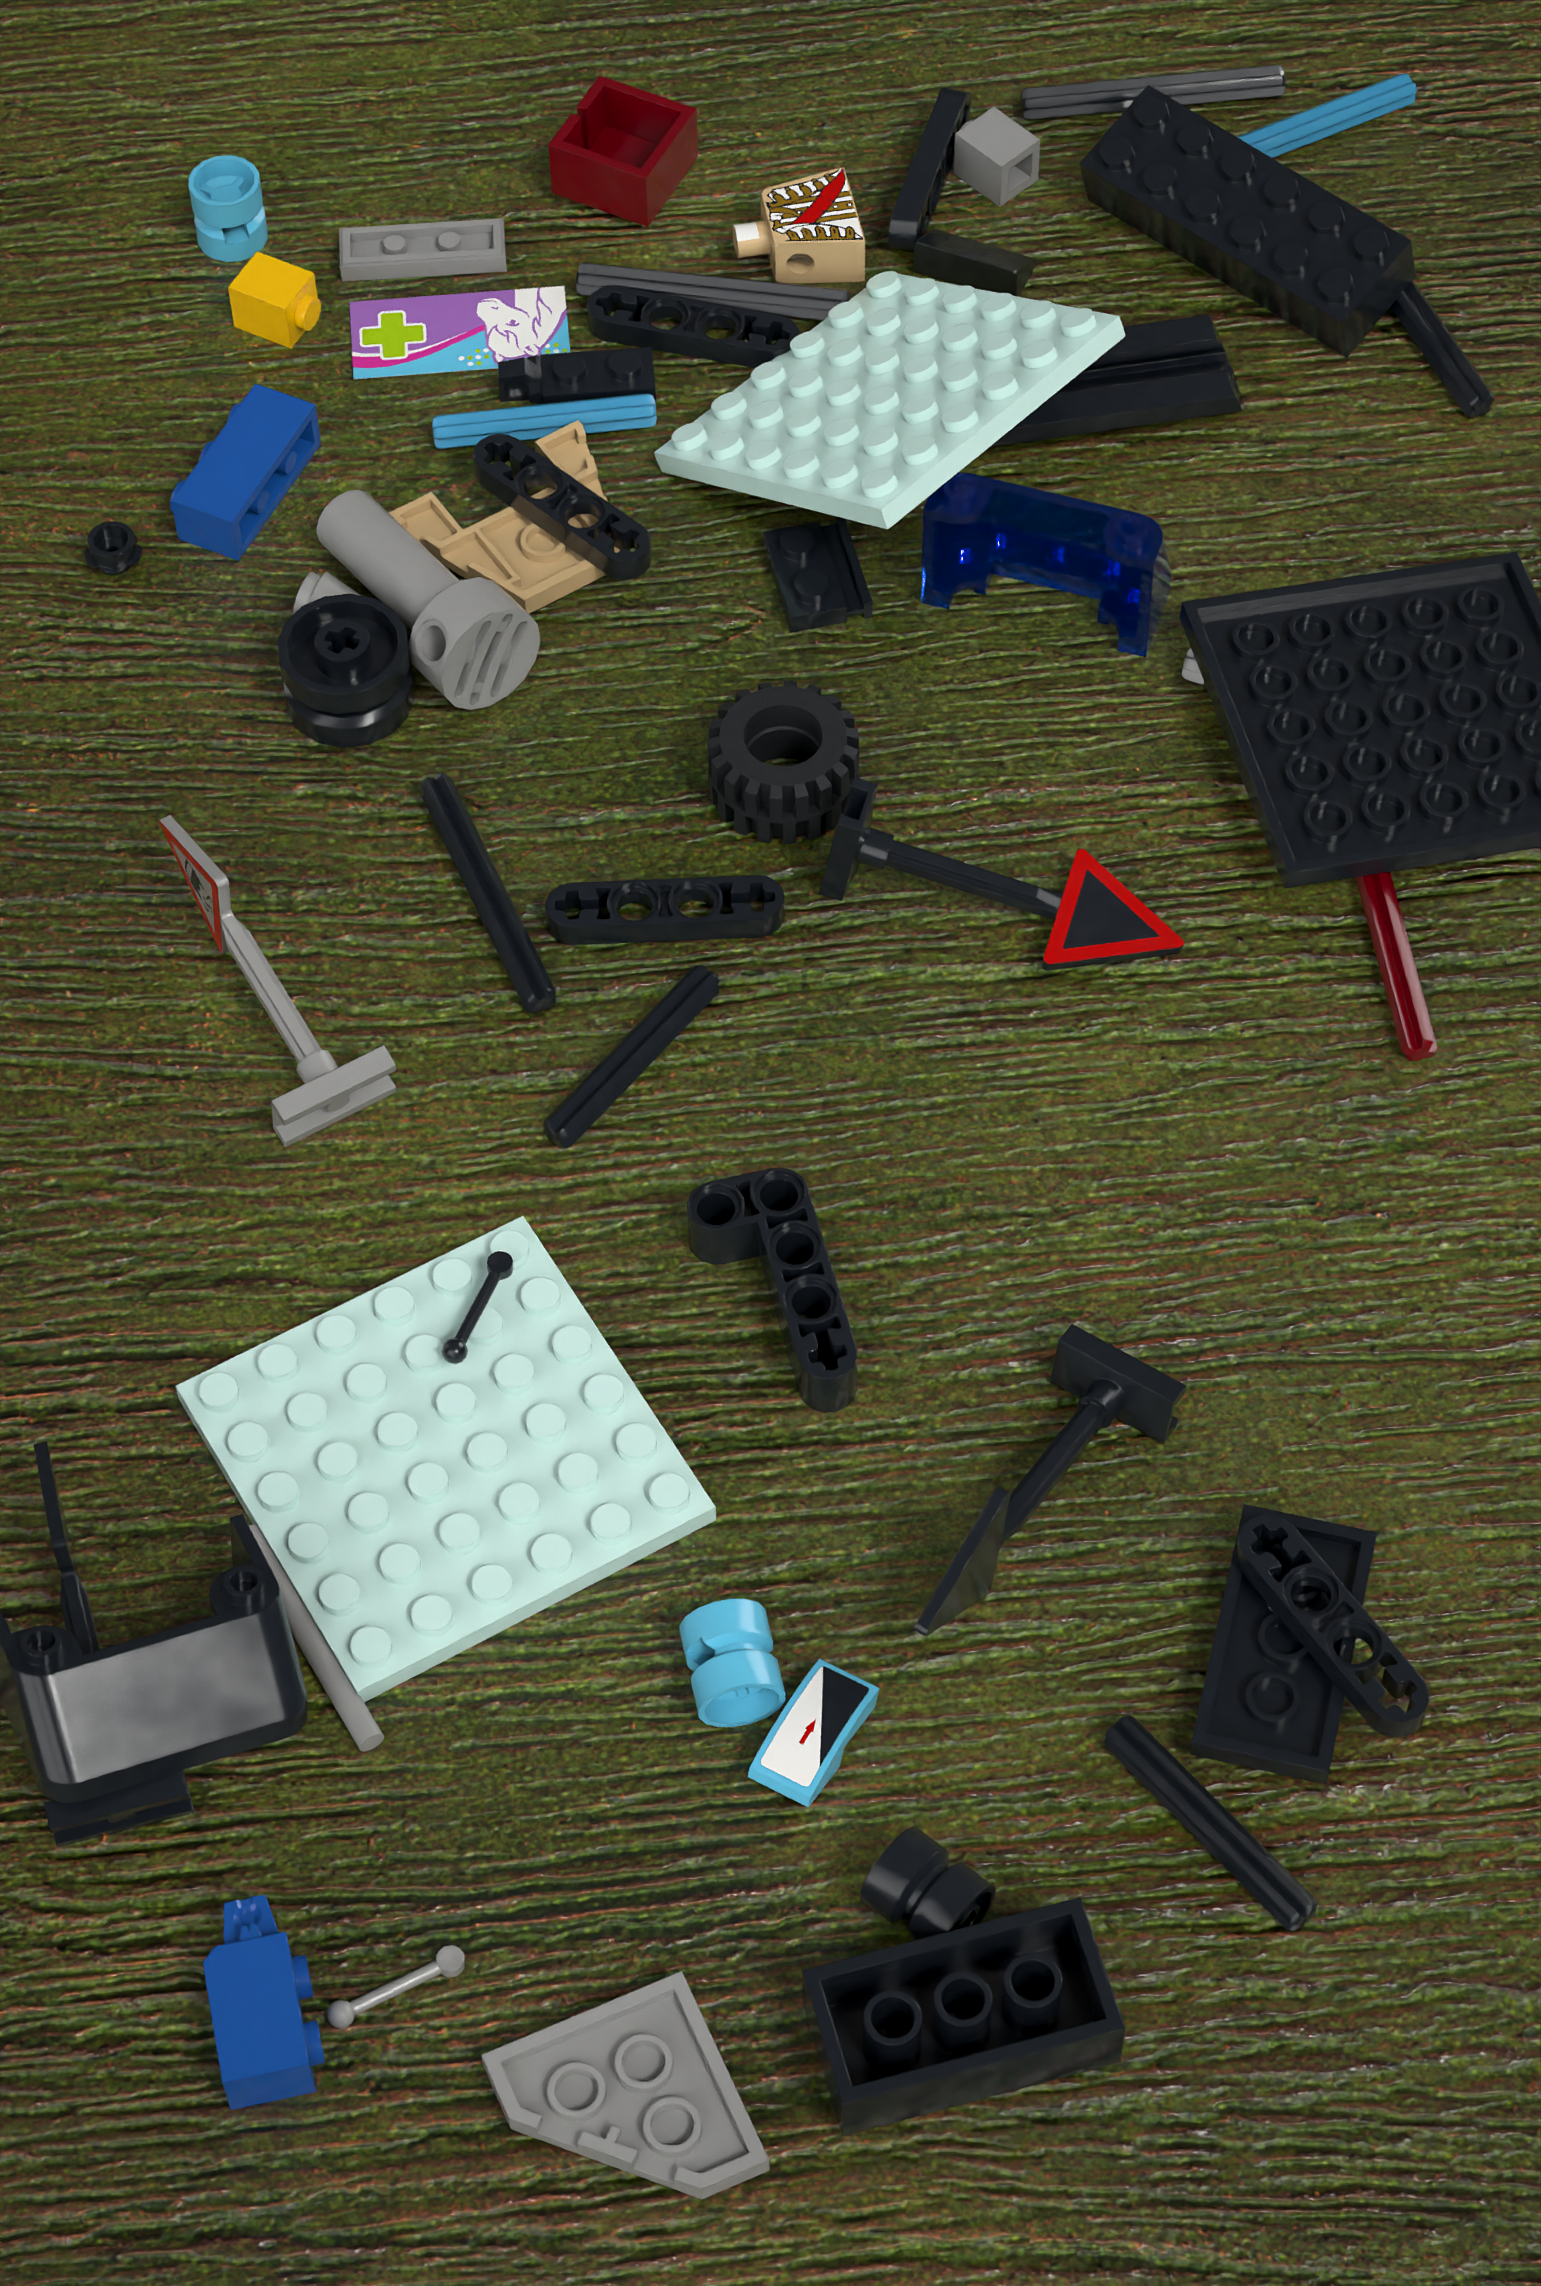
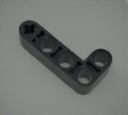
[687,1168,857,1413]

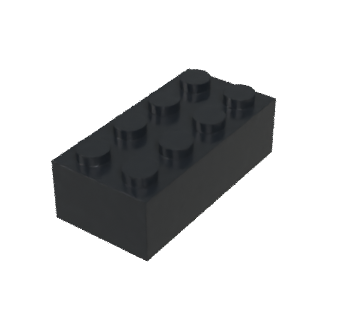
[802,1897,1125,2137]

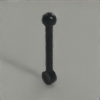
[442,1251,513,1364]

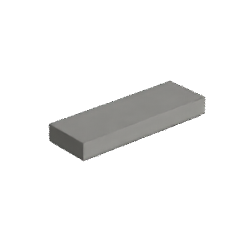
[339,218,507,282]

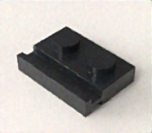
[763,517,873,633]

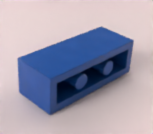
[170,383,321,561]

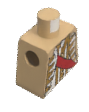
[732,167,865,284]

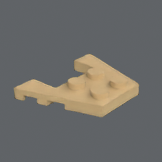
[389,420,620,614]

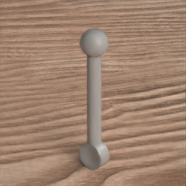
[326,1945,465,2029]

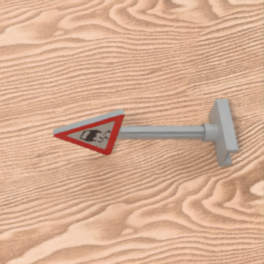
[159,815,396,1147]

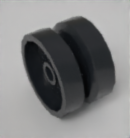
[277,594,415,748]

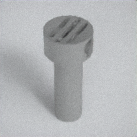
[316,490,541,710]

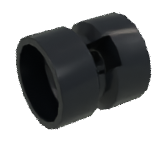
[861,1826,996,1941]

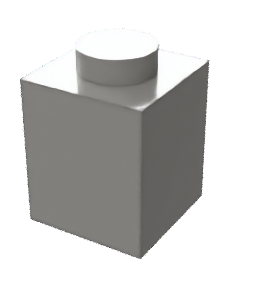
[954,107,1040,207]

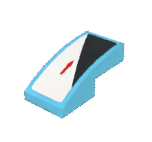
[747,1659,880,1807]

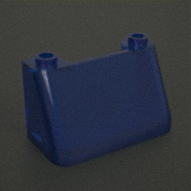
[921,472,1172,657]

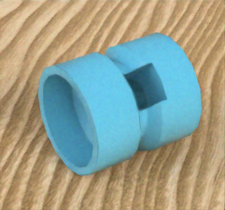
[189,155,268,262]
[679,1599,785,1727]

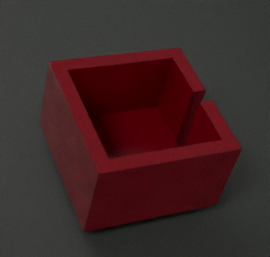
[548,75,698,227]

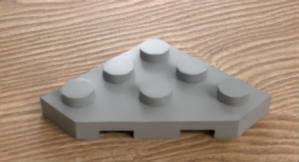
[482,1971,770,2199]

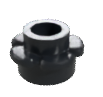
[84,521,142,575]

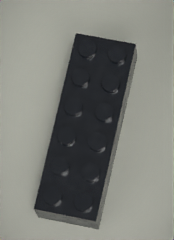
[1079,85,1416,358]

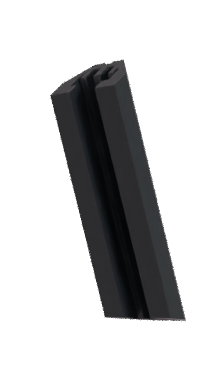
[990,315,1246,447]

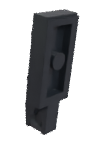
[498,347,656,404]

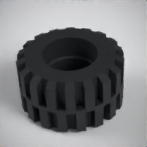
[707,681,859,844]

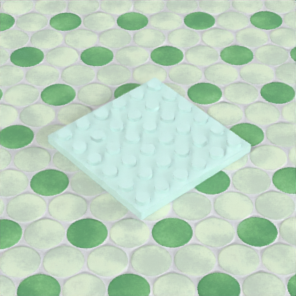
[654,271,1126,529]
[176,1216,716,1702]

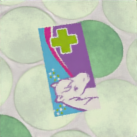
[349,286,570,379]

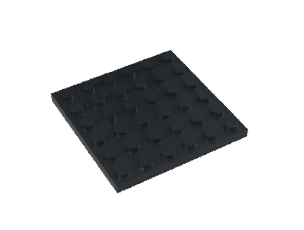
[1179,552,1541,889]

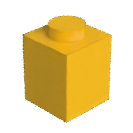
[228,251,321,349]

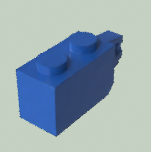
[203,1895,325,2110]

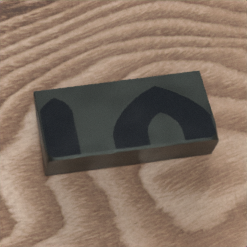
[914,229,1037,297]

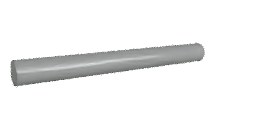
[249,1524,384,1752]

